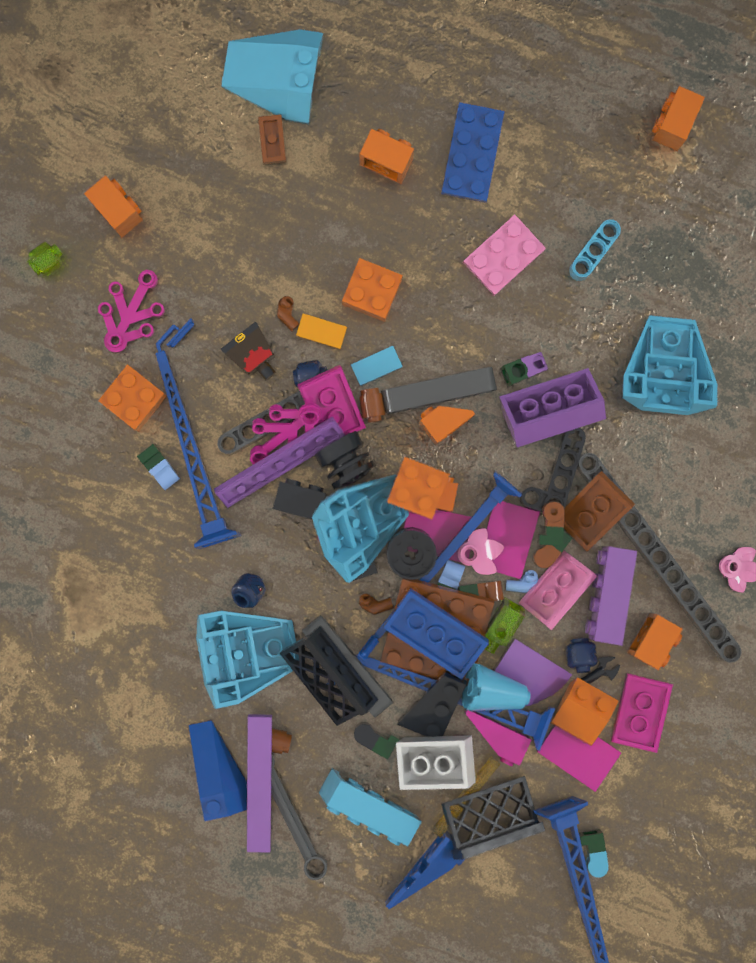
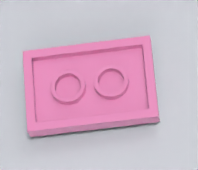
[463,215,546,296]
[519,550,597,630]

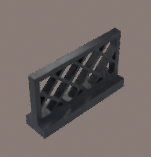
[280,626,379,726]
[441,776,545,860]

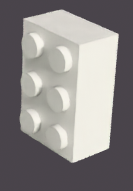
[396,735,476,790]

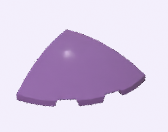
[493,638,572,707]

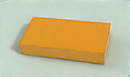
[296,314,347,350]

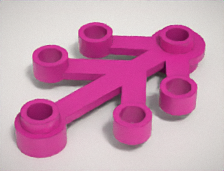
[98,270,165,353]
[250,403,322,465]

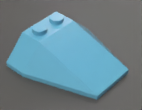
[221,29,323,124]
[622,315,717,415]
[312,474,409,583]
[196,611,299,709]

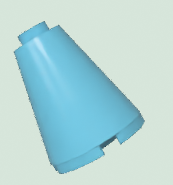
[462,663,531,711]

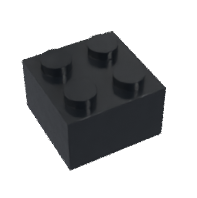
[273,478,327,519]

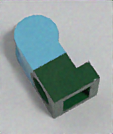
[579,829,609,877]

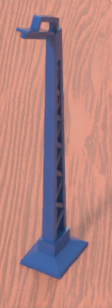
[155,318,242,549]
[357,470,522,661]
[327,655,555,751]
[534,796,609,963]

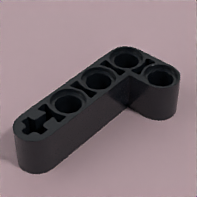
[520,428,586,513]

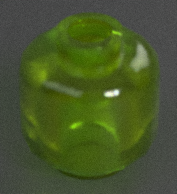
[27,242,63,277]

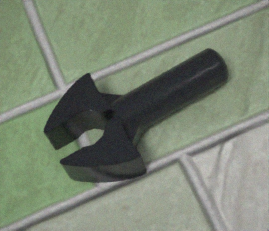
[581,656,620,684]

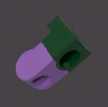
[500,352,548,388]

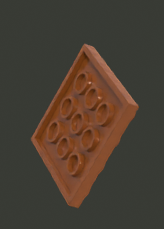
[380,578,494,686]

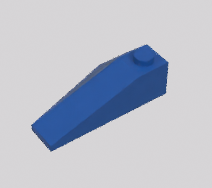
[189,720,247,821]
[385,828,465,909]

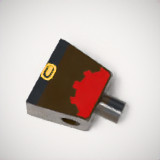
[221,322,276,381]

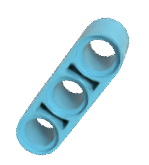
[569,219,621,281]

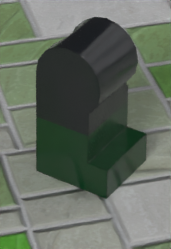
[354,722,399,760]

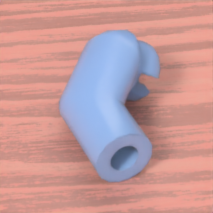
[505,570,538,593]

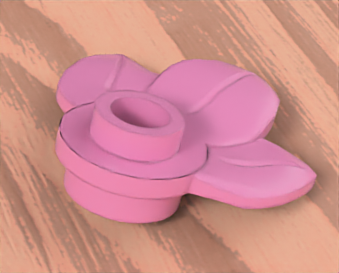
[458,528,504,575]
[719,547,756,593]

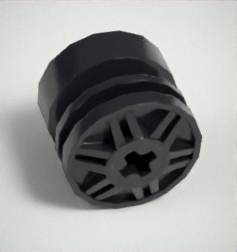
[314,431,376,490]
[386,527,437,580]

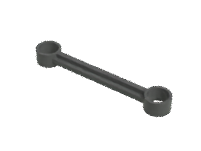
[271,753,328,880]

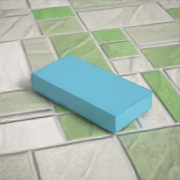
[351,346,403,386]

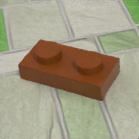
[258,115,286,165]

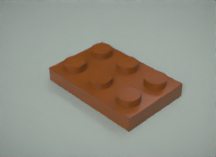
[564,471,635,552]

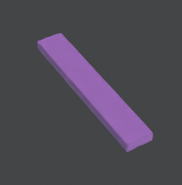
[214,416,345,508]
[247,714,272,852]

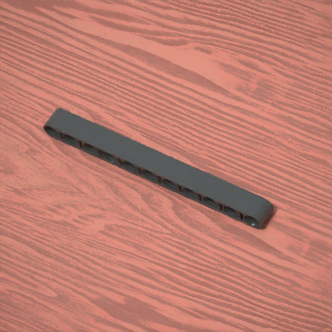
[577,453,742,663]

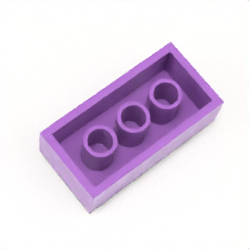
[500,368,606,447]
[585,546,637,646]

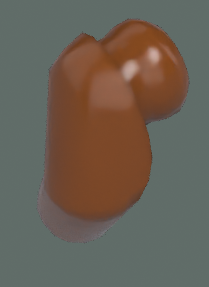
[277,296,299,332]
[359,593,394,615]

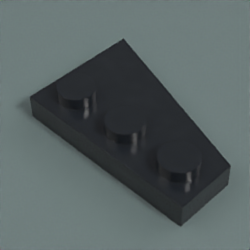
[397,672,467,737]

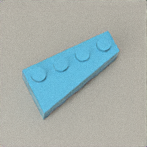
[319,768,422,846]

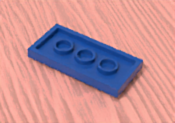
[441,102,505,203]
[383,588,489,680]

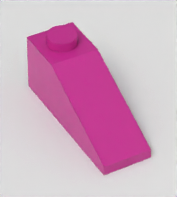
[464,709,532,766]

